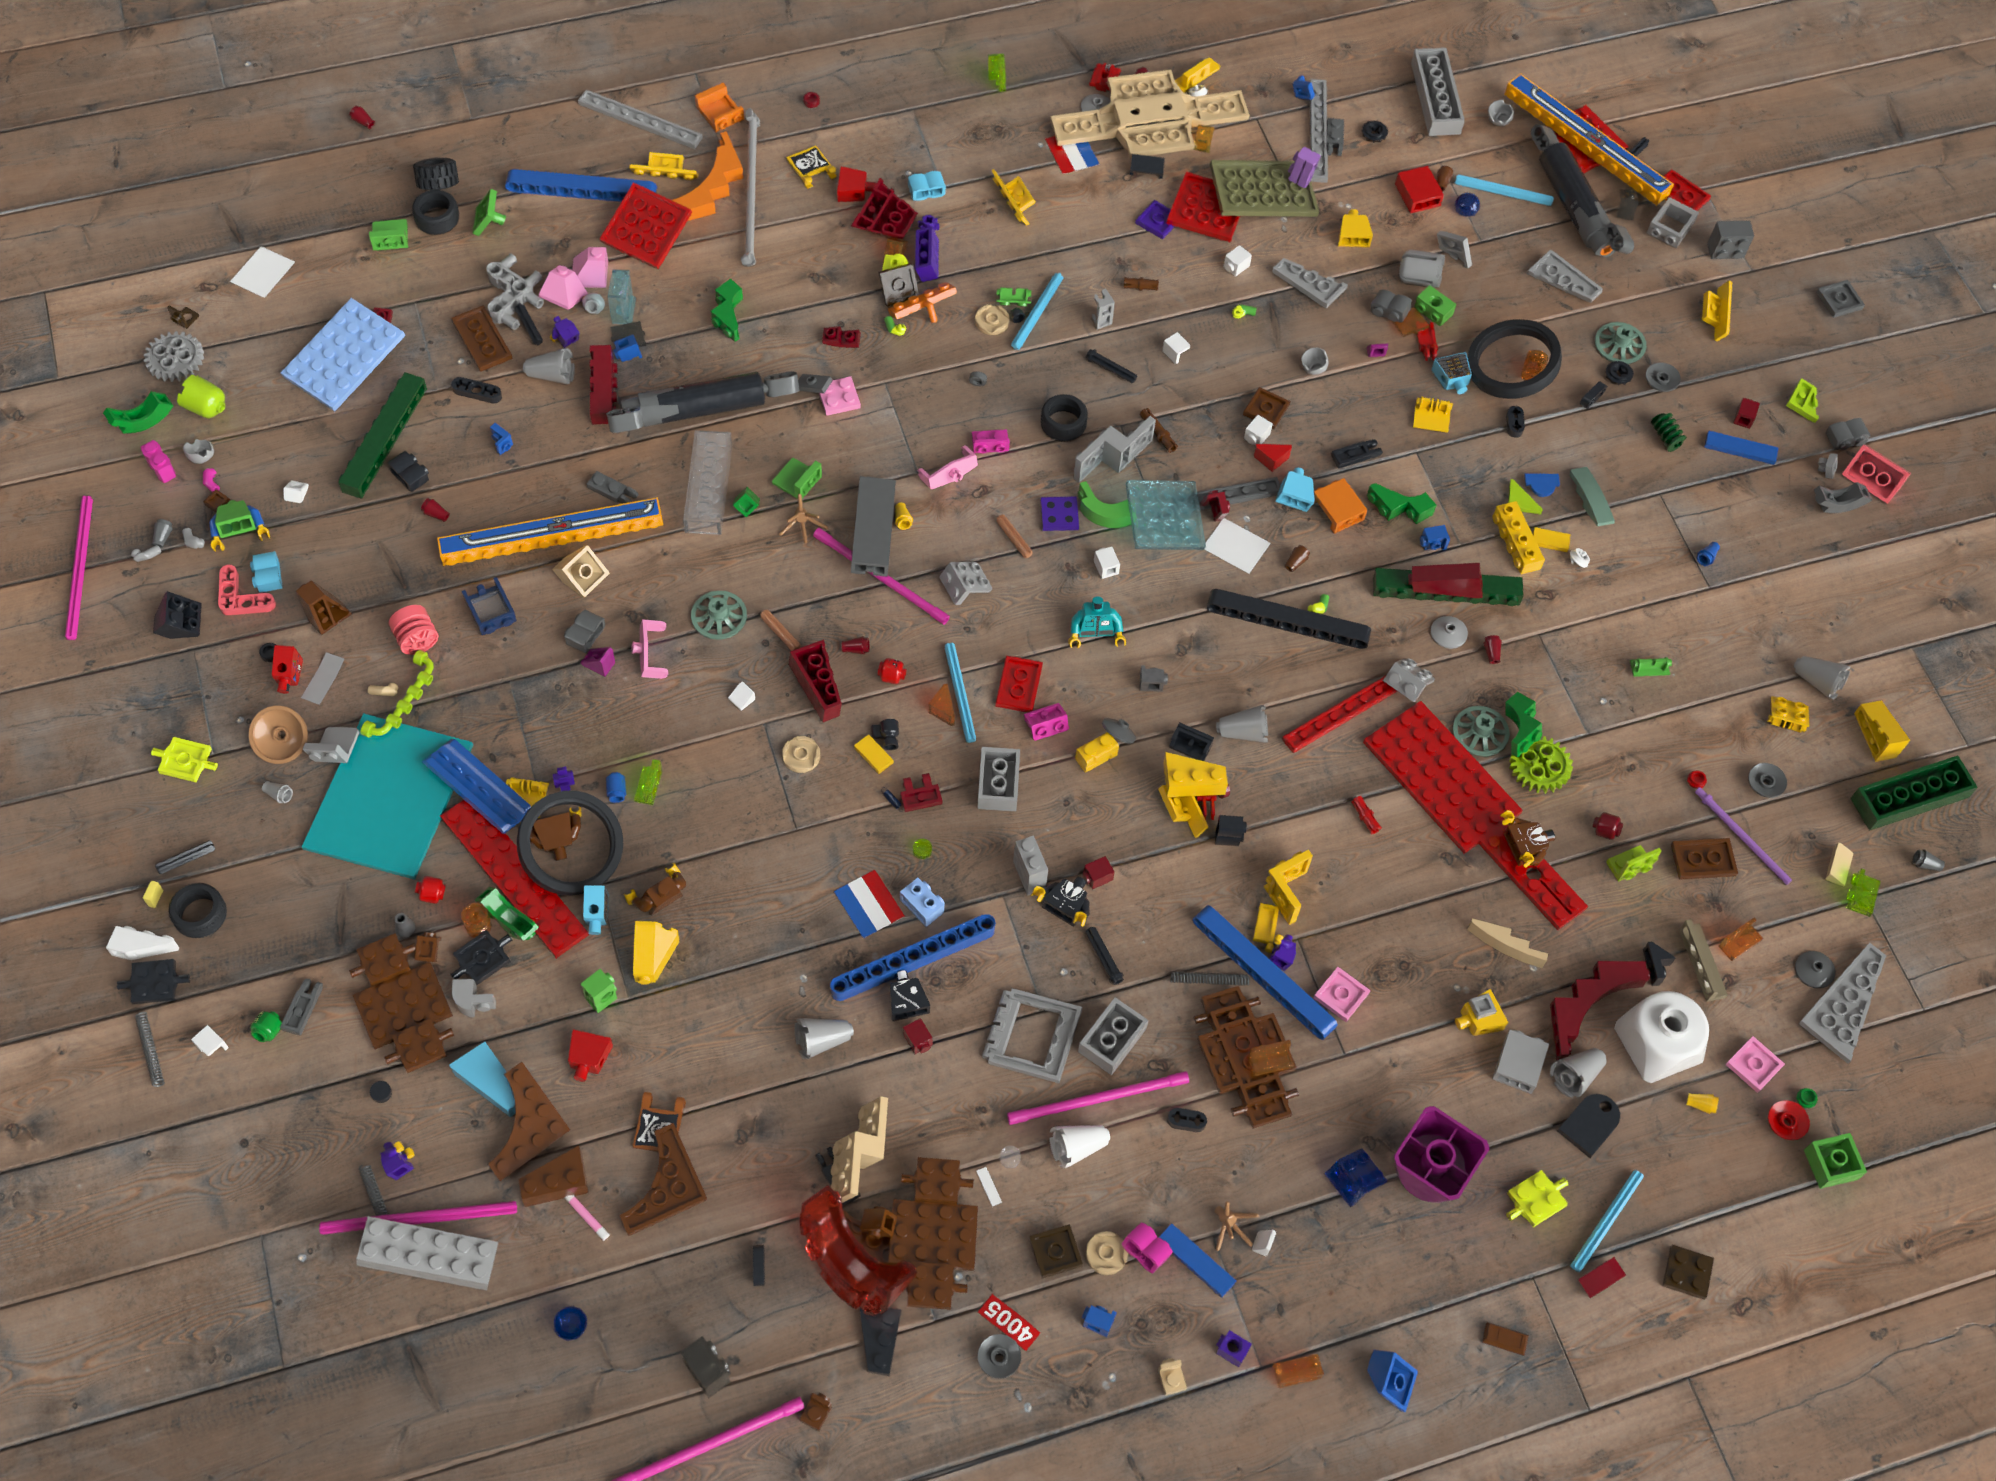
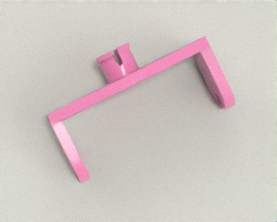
[917,445,978,489]
[631,620,668,679]

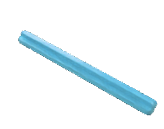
[1455,174,1554,206]
[1011,273,1063,350]
[945,643,976,743]
[1571,1170,1644,1272]

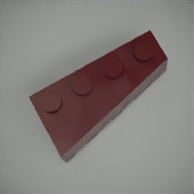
[590,345,618,425]
[788,639,842,722]

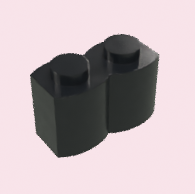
[387,451,429,493]
[1215,815,1247,846]

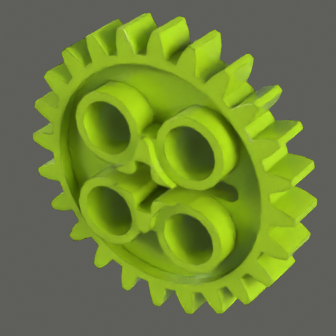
[1509,736,1573,794]

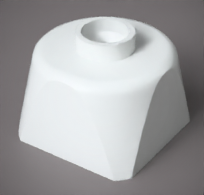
[1614,991,1709,1083]

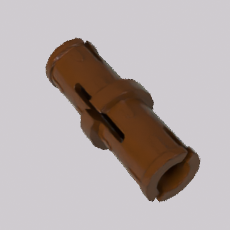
[1124,277,1159,291]

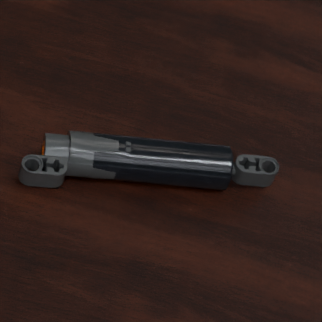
[1531,124,1634,258]
[606,371,800,433]

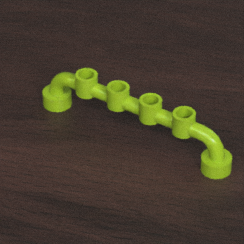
[360,650,434,738]

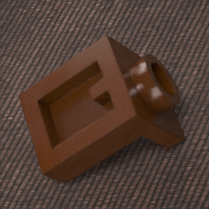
[415,932,442,962]
[799,1393,832,1431]

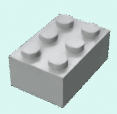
[978,747,1020,812]
[1078,998,1149,1075]

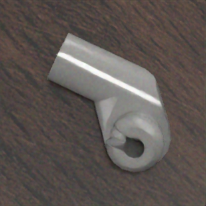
[182,528,205,549]
[131,545,161,562]

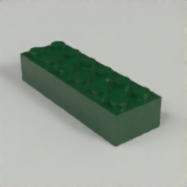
[1850,755,1978,831]

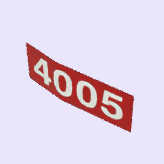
[978,1294,1040,1351]

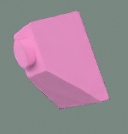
[572,247,608,288]
[539,265,588,310]

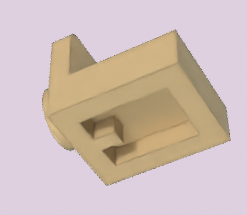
[1158,1358,1187,1396]

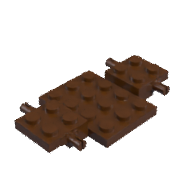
[349,933,454,1073]
[1194,986,1299,1129]
[888,1157,978,1310]

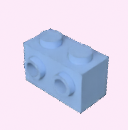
[900,878,944,927]

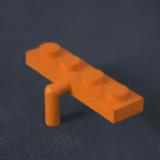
[888,283,957,323]

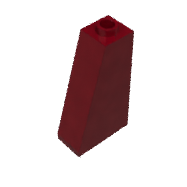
[1408,563,1483,598]

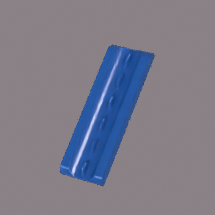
[422,739,531,834]

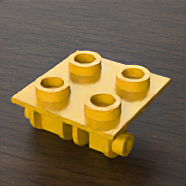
[1413,396,1453,433]
[1767,696,1810,733]
[506,777,549,818]

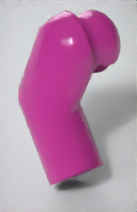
[202,468,220,493]

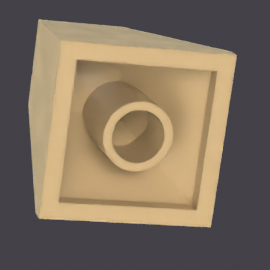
[552,545,610,598]

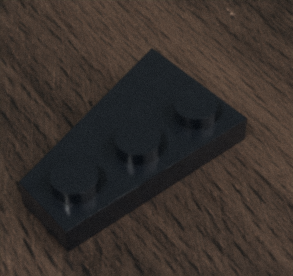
[859,1303,901,1376]

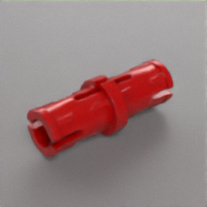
[1351,796,1382,834]

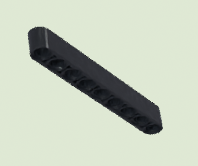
[1207,589,1371,649]

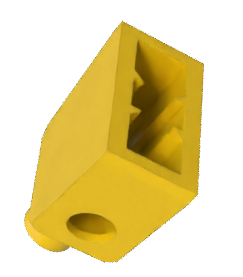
[1338,209,1373,247]
[1455,989,1508,1036]

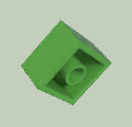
[1804,1133,1867,1189]

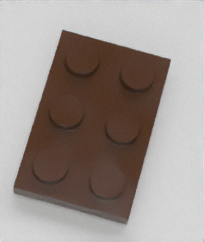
[1671,838,1738,880]

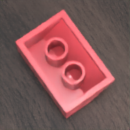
[1842,444,1911,504]

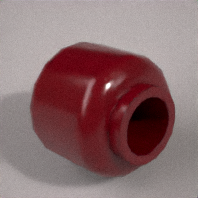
[1592,812,1623,840]

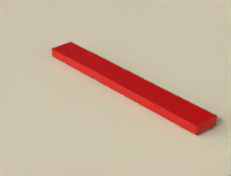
[1282,676,1398,753]

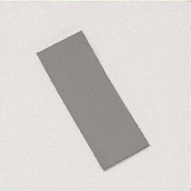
[301,652,344,705]

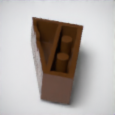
[296,580,352,635]

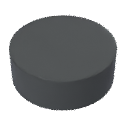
[969,371,987,386]

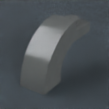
[1813,482,1872,513]

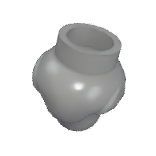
[582,293,605,314]

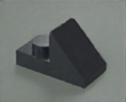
[1643,941,1676,986]

